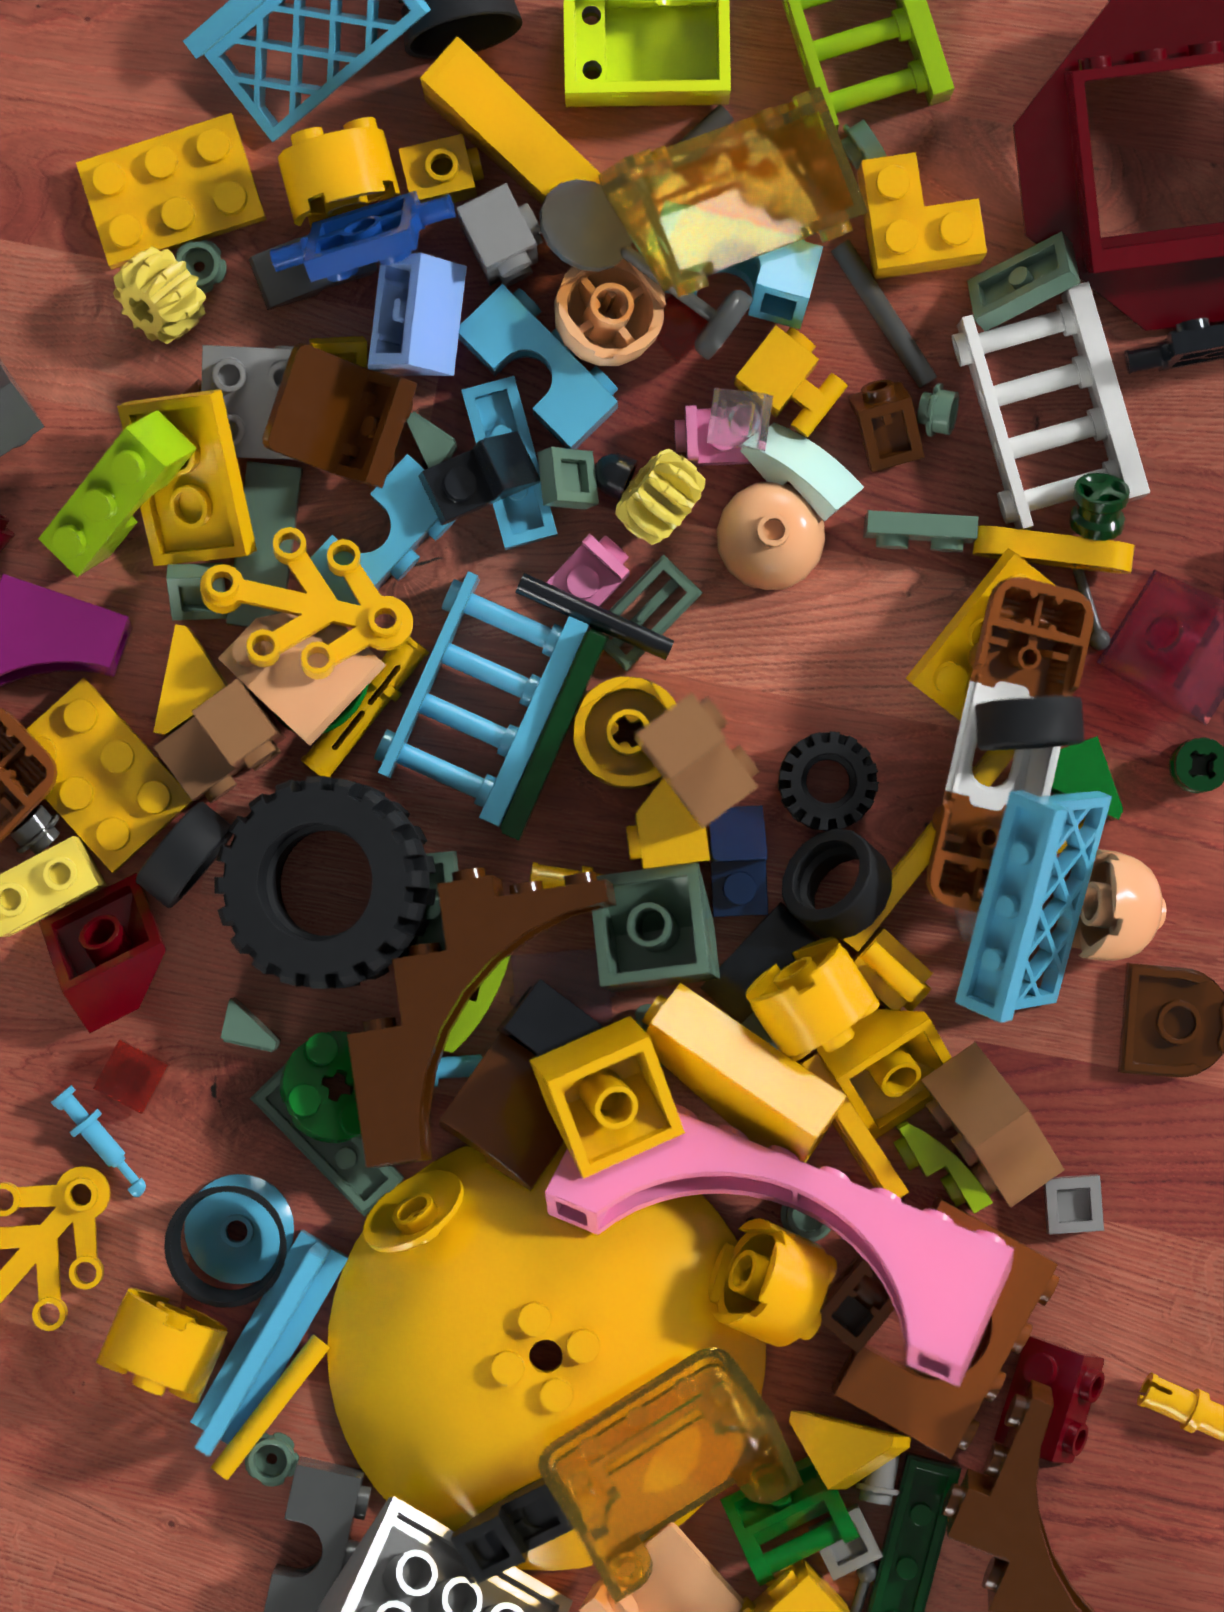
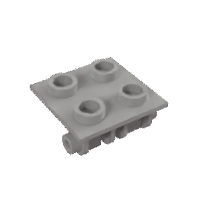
[201,345,295,460]

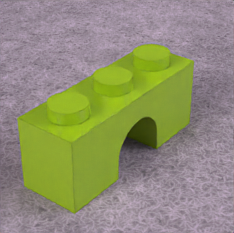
[38,410,197,577]

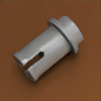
[856,1455,900,1506]

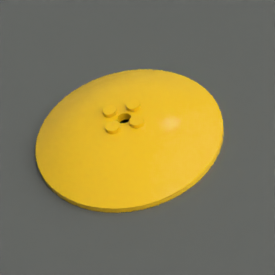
[327,1142,766,1571]

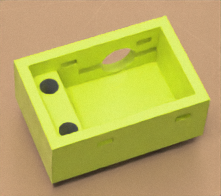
[563,0,731,107]

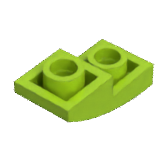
[444,955,511,1053]
[893,1121,993,1214]

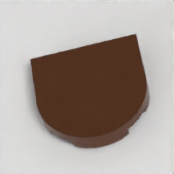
[1118,963,1224,1077]

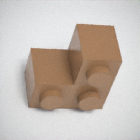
[153,679,286,804]
[635,693,759,829]
[921,1042,1065,1208]

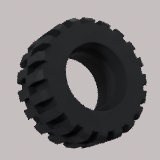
[214,776,436,989]

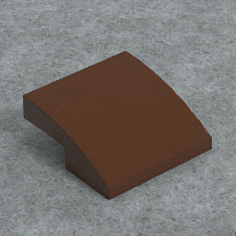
[439,1032,564,1191]

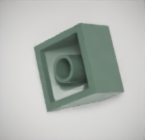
[592,862,720,993]

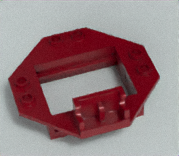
[1013,0,1224,331]

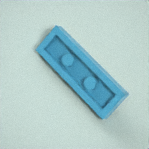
[461,376,558,550]

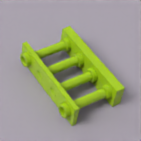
[781,0,955,139]

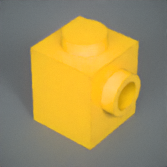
[398,133,484,203]

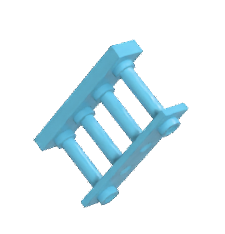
[374,571,589,828]

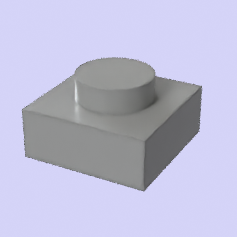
[1043,1174,1104,1235]
[808,1503,883,1581]

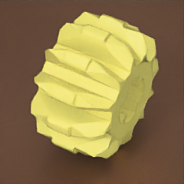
[113,246,206,344]
[615,449,706,545]

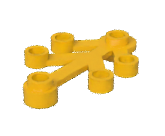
[200,527,413,680]
[0,1166,111,1331]

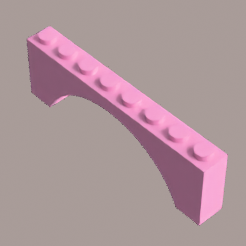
[545,1104,1014,1386]

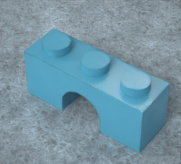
[648,203,823,329]
[458,283,618,449]
[310,454,456,605]

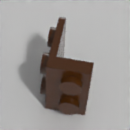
[262,343,418,488]

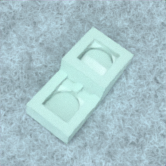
[740,423,864,522]

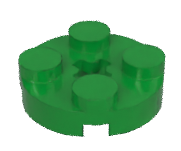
[280,1031,361,1143]

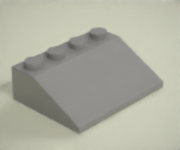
[317,1496,573,1612]

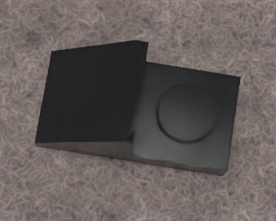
[418,431,540,526]

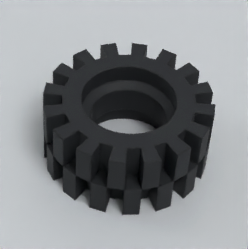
[778,731,879,831]

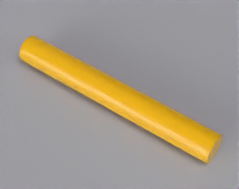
[211,1334,330,1481]

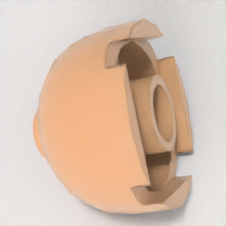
[554,259,666,366]
[717,482,826,590]
[1071,849,1167,961]

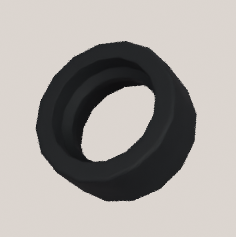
[975,696,1084,750]
[136,802,233,908]
[782,829,892,940]

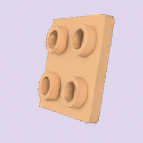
[579,1522,744,1612]

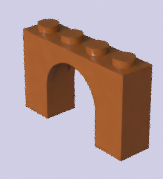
[831,1196,1060,1459]

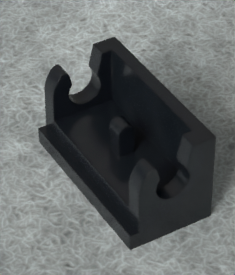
[497,979,604,1057]

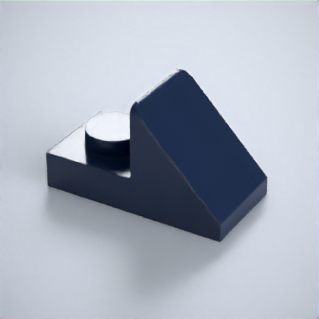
[709,805,768,917]

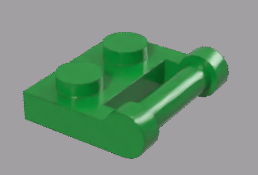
[720,1456,860,1586]

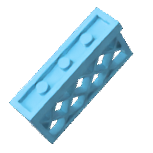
[183,0,431,142]
[955,790,1112,1023]
[190,1229,349,1456]

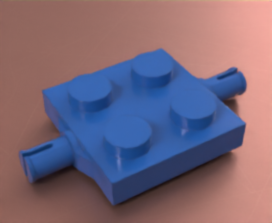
[270,191,456,282]

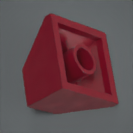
[39,873,166,1033]

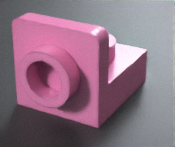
[674,405,752,466]
[546,534,630,607]

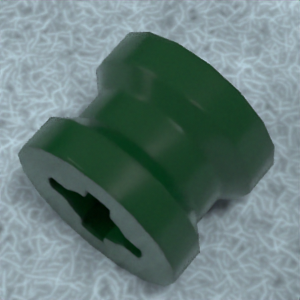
[1069,473,1130,541]
[1169,737,1224,793]

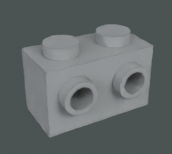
[457,183,543,287]

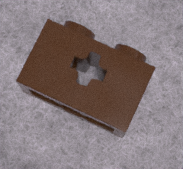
[820,1253,895,1353]

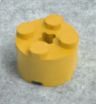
[277,117,401,227]
[573,676,677,789]
[746,937,880,1061]
[708,1218,837,1347]
[96,1288,228,1403]

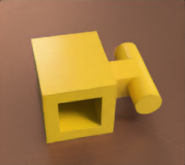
[733,325,848,438]
[852,928,933,1011]

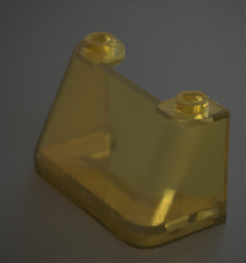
[597,87,868,298]
[538,1348,803,1604]

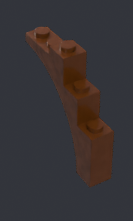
[347,868,616,1168]
[941,1379,1095,1612]

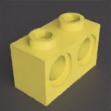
[0,836,107,937]

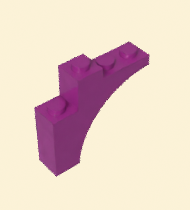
[0,574,133,687]

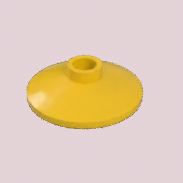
[363,1170,464,1252]

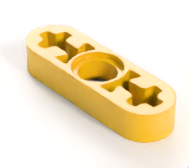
[973,526,1135,574]

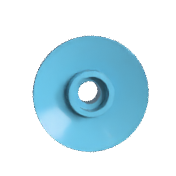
[184,1174,294,1284]

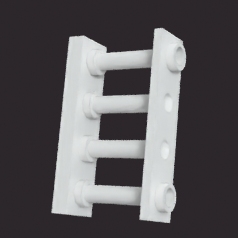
[952,281,1150,530]

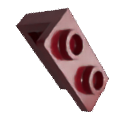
[994,1336,1105,1464]

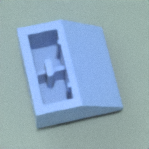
[368,253,467,376]

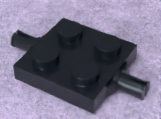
[1125,318,1224,374]

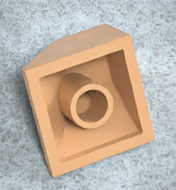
[218,612,386,745]

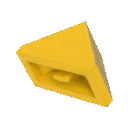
[153,624,228,736]
[789,1411,912,1490]

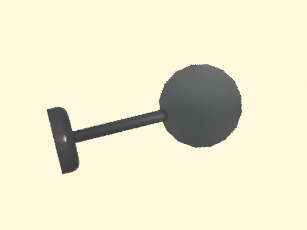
[539,179,753,360]

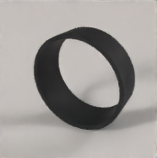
[401,0,523,59]
[164,1186,287,1308]

